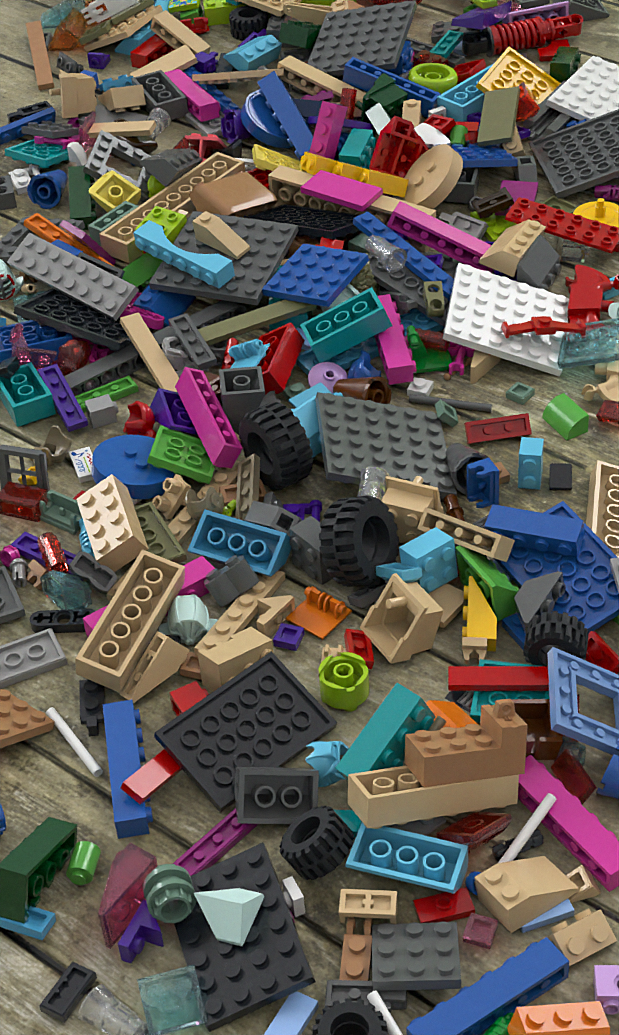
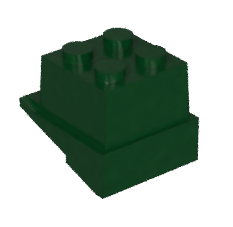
[355,73,408,132]

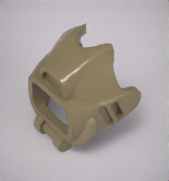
[30,425,72,466]

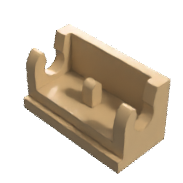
[339,889,398,924]

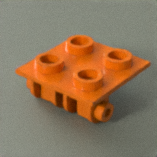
[285,586,352,640]

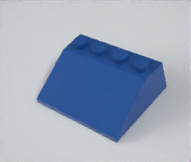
[0,320,76,367]

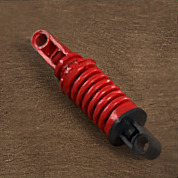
[461,14,583,57]

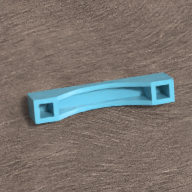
[133,220,235,288]

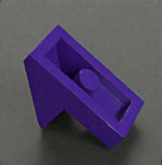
[118,899,164,964]

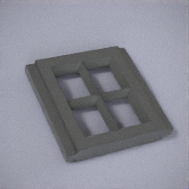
[0,445,50,499]

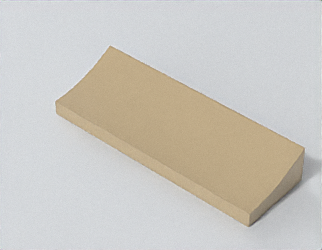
[586,460,619,557]

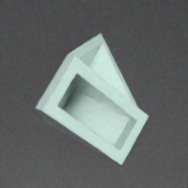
[194,888,264,946]

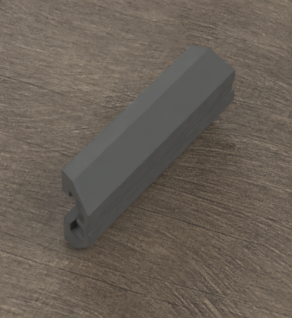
[523,81,573,141]

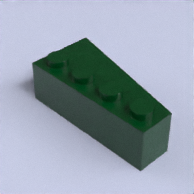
[550,46,581,83]
[68,165,97,230]
[0,817,77,924]

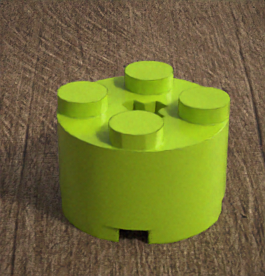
[318,652,370,712]

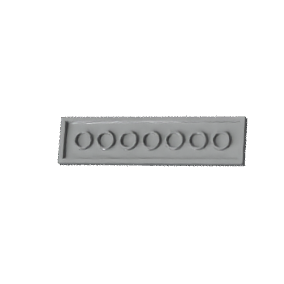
[7,233,139,321]

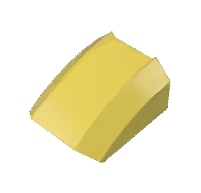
[89,170,141,212]

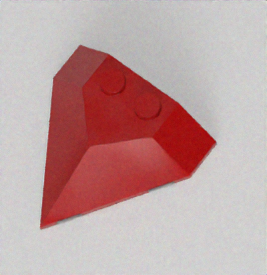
[369,116,429,178]

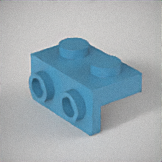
[99,74,133,92]

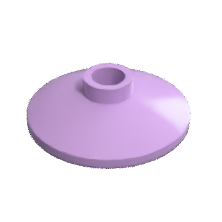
[308,362,348,394]

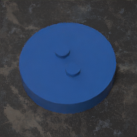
[241,90,309,148]
[91,435,175,499]

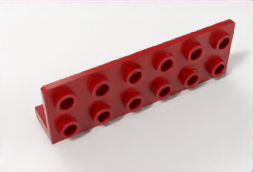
[505,197,619,253]

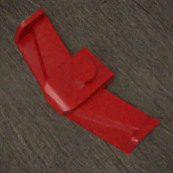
[501,316,586,338]

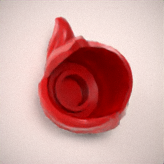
[123,401,157,438]

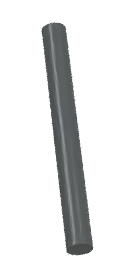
[409,394,492,413]

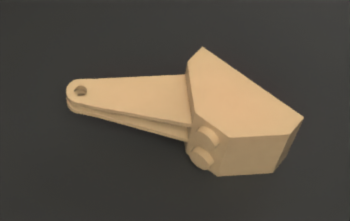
[283,0,365,25]

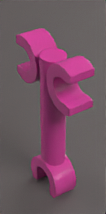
[34,136,81,149]
[448,342,475,375]

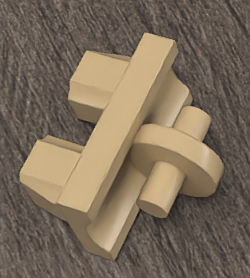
[152,474,191,519]

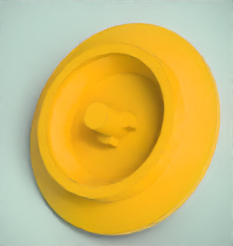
[573,198,619,228]

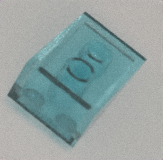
[40,0,88,29]

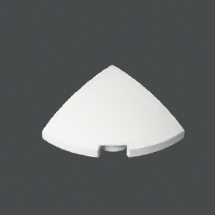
[414,122,451,148]
[67,142,88,166]

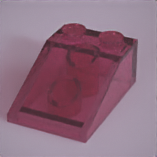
[98,842,158,949]

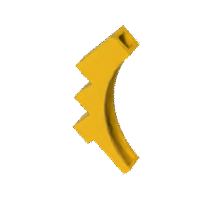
[300,151,409,198]

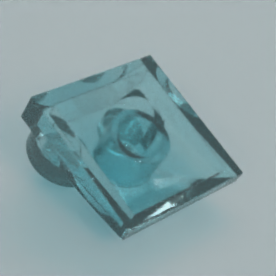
[137,964,207,1035]

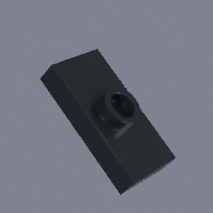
[39,961,97,1023]

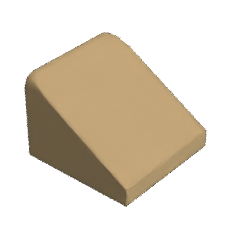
[566,865,601,903]

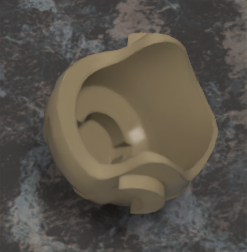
[185,487,224,521]

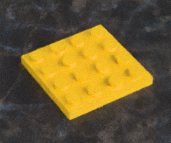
[476,46,561,122]

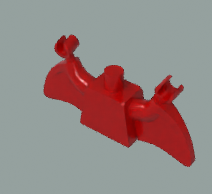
[564,264,619,344]

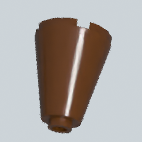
[333,376,392,404]

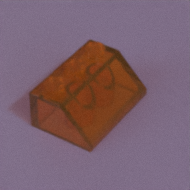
[48,7,88,51]

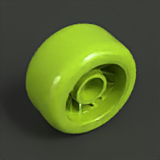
[408,63,458,94]

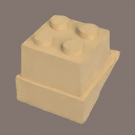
[49,70,97,118]
[381,476,444,544]
[360,573,444,664]

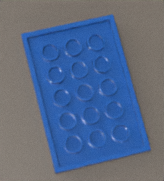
[493,501,619,634]

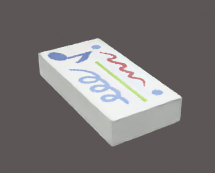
[69,447,94,483]

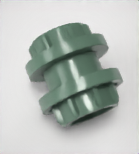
[143,864,196,923]

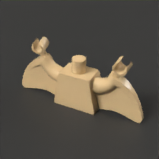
[581,338,619,407]

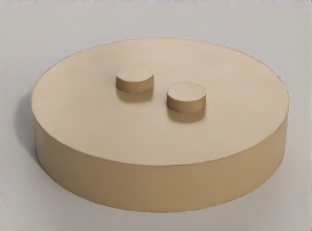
[400,144,463,209]

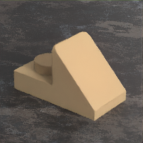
[256,595,295,638]

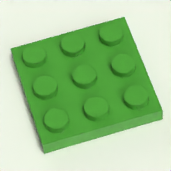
[147,425,215,484]

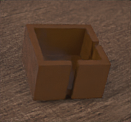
[511,699,563,760]

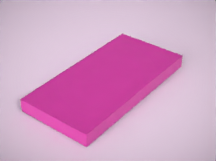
[301,170,383,212]

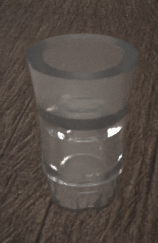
[146,108,171,140]
[365,235,407,273]
[357,467,390,500]
[78,984,147,1035]

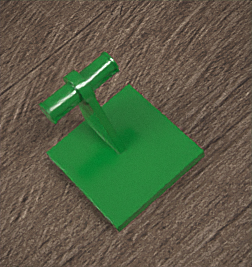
[407,325,452,374]

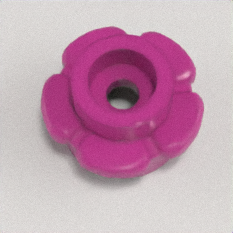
[0,545,20,567]

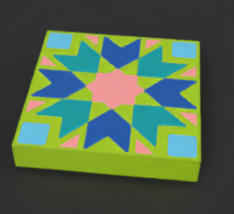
[168,0,201,13]

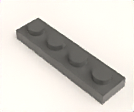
[168,313,217,370]

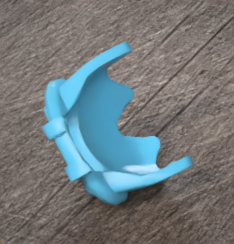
[305,741,349,787]

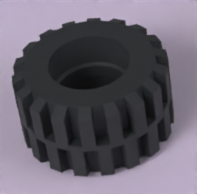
[229,6,268,40]
[523,611,588,666]
[279,806,354,880]
[312,998,388,1035]

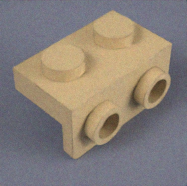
[545,908,617,966]

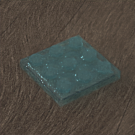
[557,318,619,369]

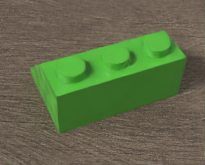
[122,253,163,292]
[455,545,519,621]

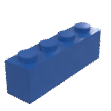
[484,504,585,557]

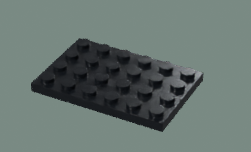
[242,204,359,239]
[14,288,155,351]
[154,651,337,812]
[174,842,316,1032]

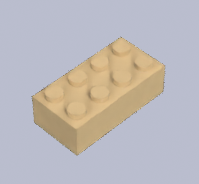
[77,474,149,572]

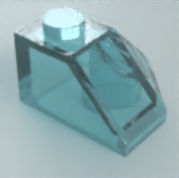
[40,570,92,610]

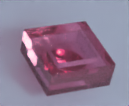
[463,913,498,949]

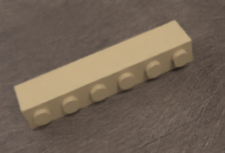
[277,55,366,103]

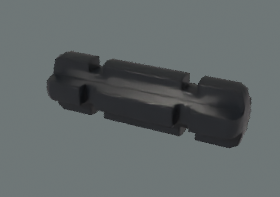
[492,829,544,861]

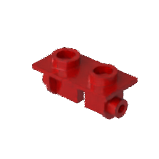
[180,17,210,34]

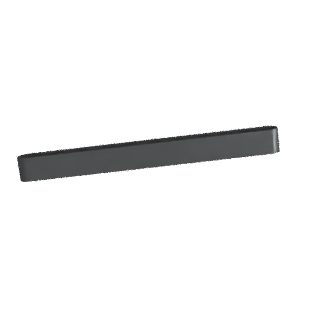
[64,300,246,396]

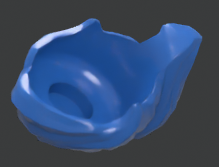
[348,350,381,379]

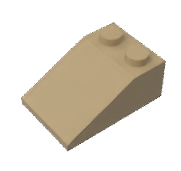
[98,85,146,113]
[474,856,579,933]

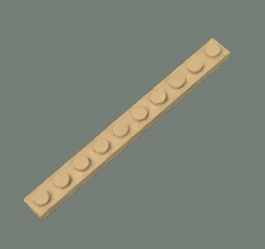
[107,461,239,601]

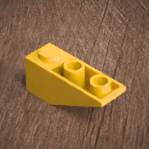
[462,576,497,651]

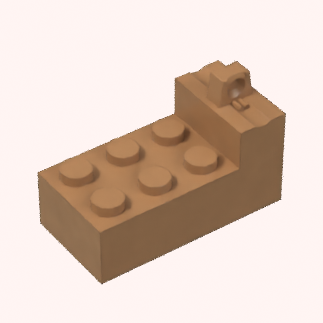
[404,699,527,787]

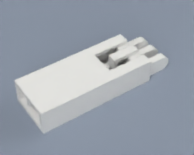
[81,0,139,25]

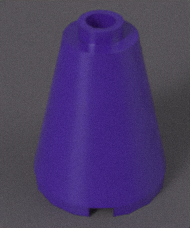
[221,109,253,144]

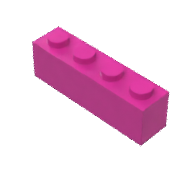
[310,101,347,160]

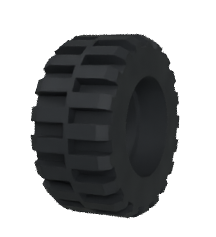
[239,402,313,490]
[319,496,399,587]

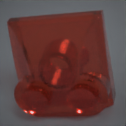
[436,812,512,854]

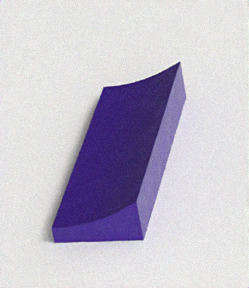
[451,0,512,30]

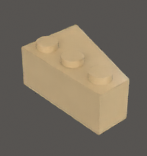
[197,627,273,692]

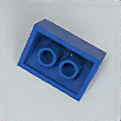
[133,285,196,329]

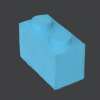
[518,437,544,490]

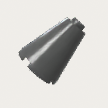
[446,443,491,494]

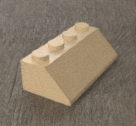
[479,220,546,277]

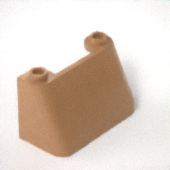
[189,171,278,217]

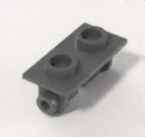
[57,51,84,73]

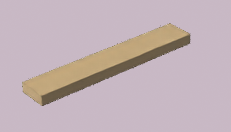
[120,312,179,392]

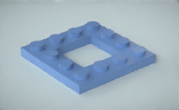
[547,647,619,756]

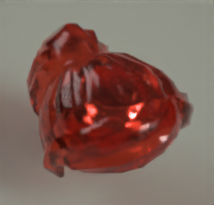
[49,339,91,376]

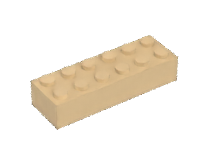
[75,549,185,692]
[348,766,519,829]

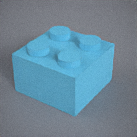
[399,527,458,593]

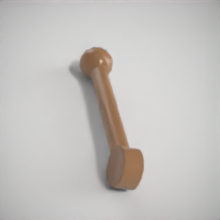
[443,357,473,381]

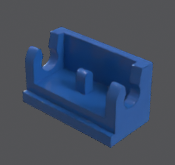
[467,458,499,508]

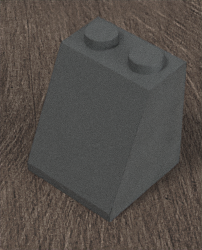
[219,366,265,434]

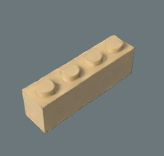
[150,10,211,55]
[417,507,515,562]

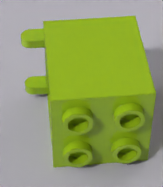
[134,206,187,255]

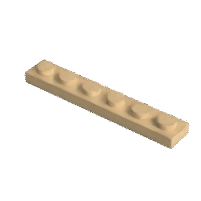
[194,570,285,656]

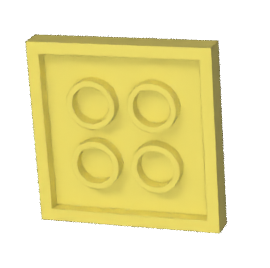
[252,144,305,172]

